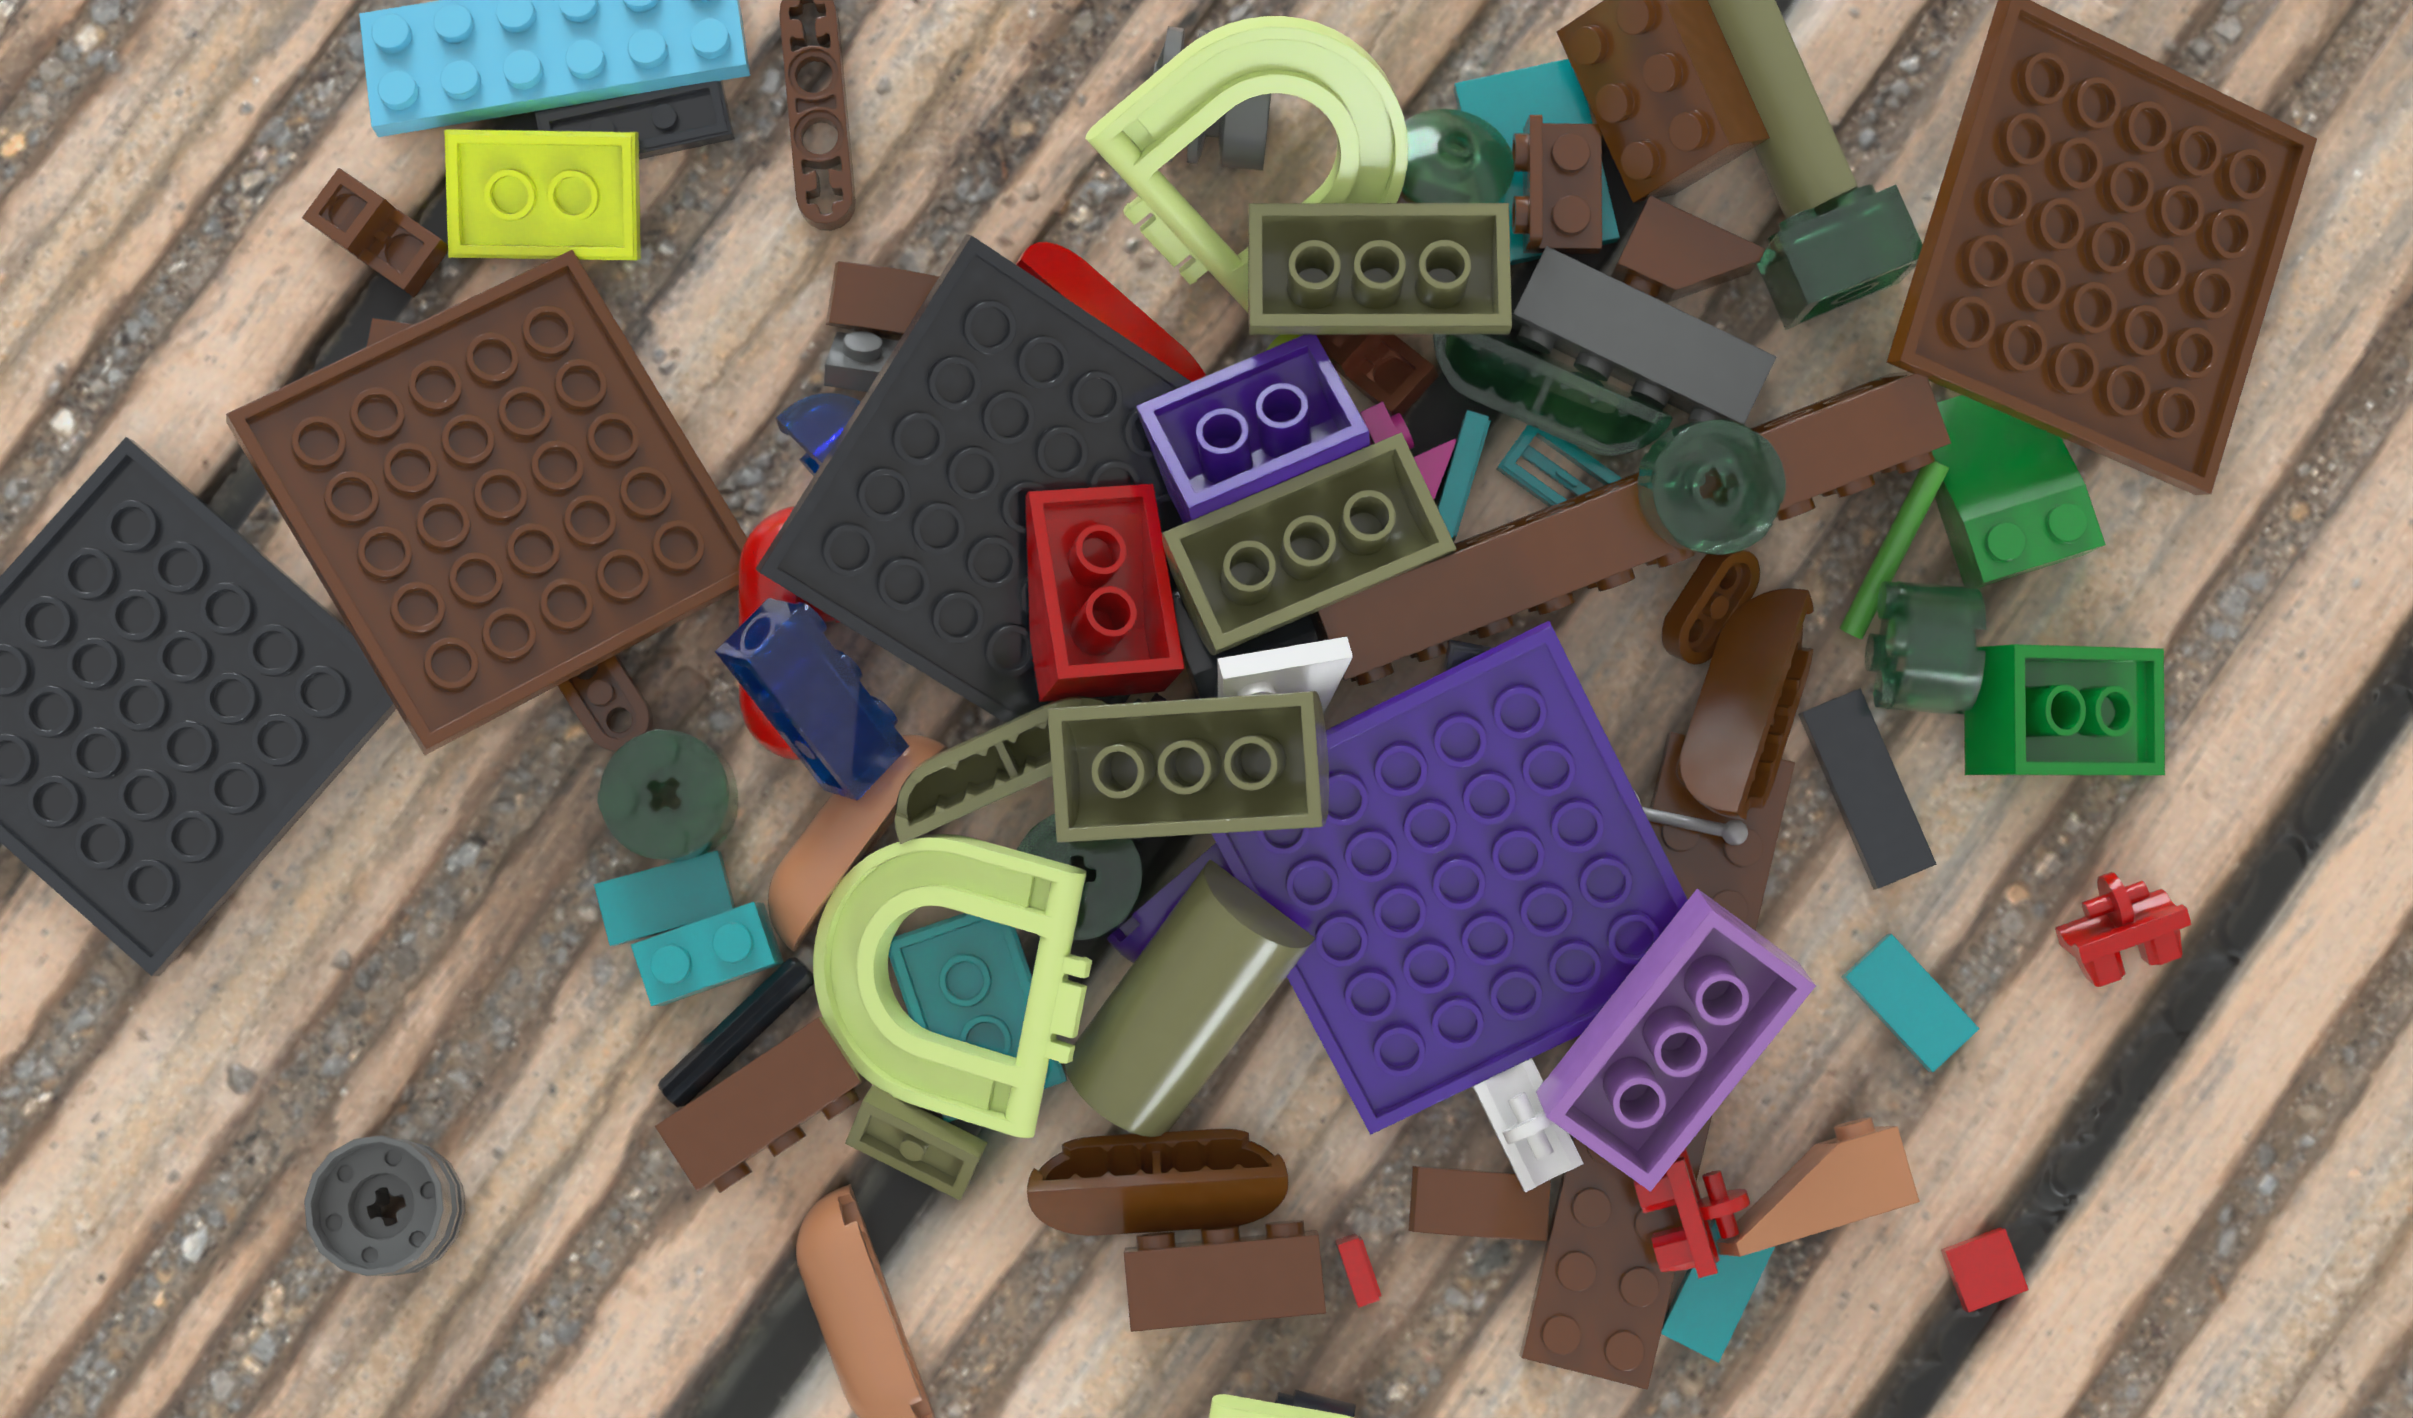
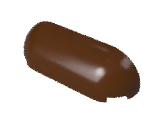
[1680,588,1814,820]
[1027,1129,1288,1236]

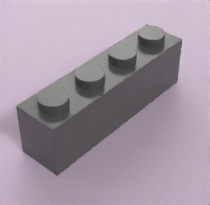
[1512,246,1776,436]

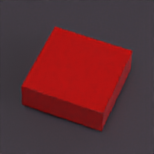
[1941,1227,2029,1313]
[1335,1233,1382,1308]

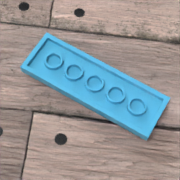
[359,0,750,137]

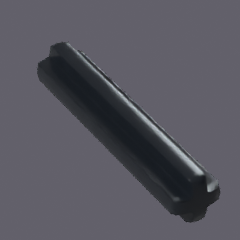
[658,957,814,1107]

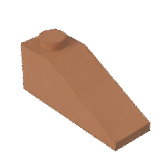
[1716,1117,1920,1257]

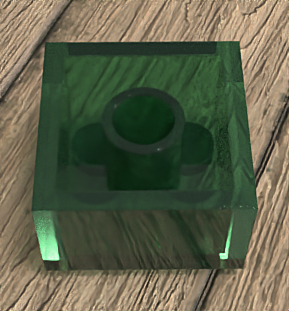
[1757,184,1923,330]

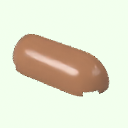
[768,734,948,952]
[796,1184,936,1418]

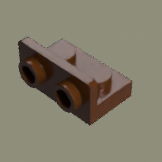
[1512,115,1602,254]

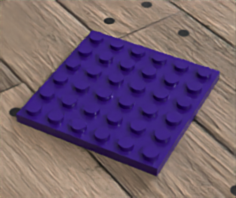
[1212,621,1688,1135]

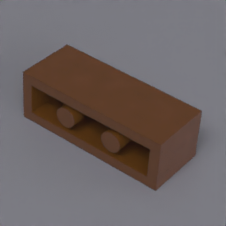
[655,1017,867,1193]
[1124,1220,1326,1332]

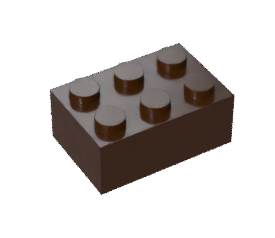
[1556,0,1770,203]

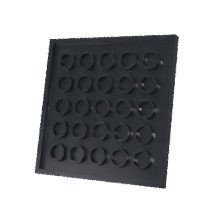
[756,234,1191,723]
[0,437,396,976]

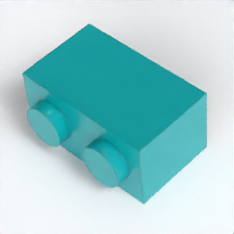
[631,902,784,1006]

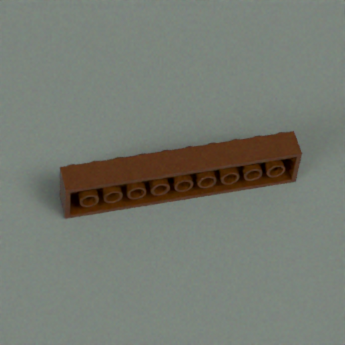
[1310,372,1951,686]

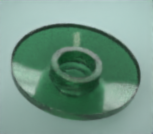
[1402,109,1514,203]

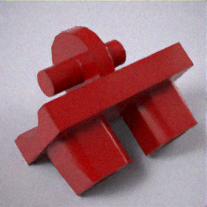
[2055,872,2192,987]
[1634,1148,1750,1278]

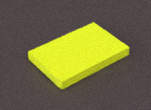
[444,129,641,260]

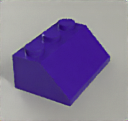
[1136,335,1370,523]

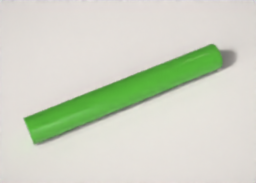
[1839,461,1949,639]

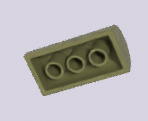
[1708,0,1862,228]
[1248,203,1512,335]
[1162,432,1456,655]
[1047,691,1329,843]
[1065,859,1315,1137]

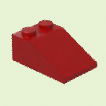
[1026,484,1185,702]

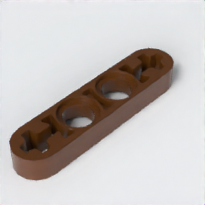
[779,0,856,231]

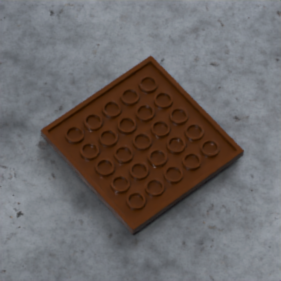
[1886,0,2317,495]
[226,250,747,756]

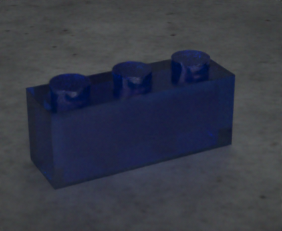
[715,598,909,801]

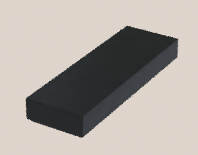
[535,80,735,160]
[1798,688,1937,889]

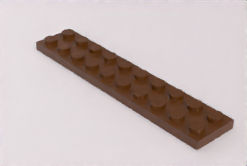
[1519,732,1795,1390]

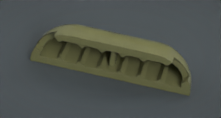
[895,696,1109,844]

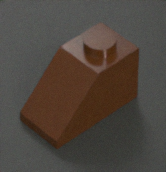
[1610,195,1765,303]

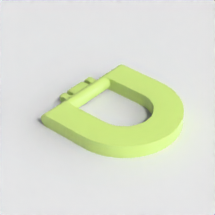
[1085,16,1408,313]
[813,834,1092,1138]

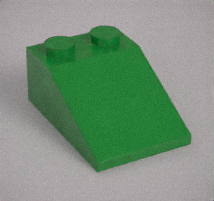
[1932,395,2106,592]
[1964,644,2165,776]

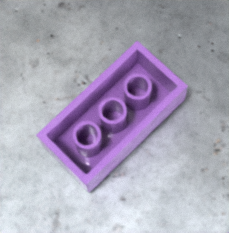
[1536,888,1816,1192]

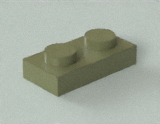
[845,1085,988,1200]

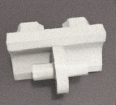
[1472,1058,1584,1192]

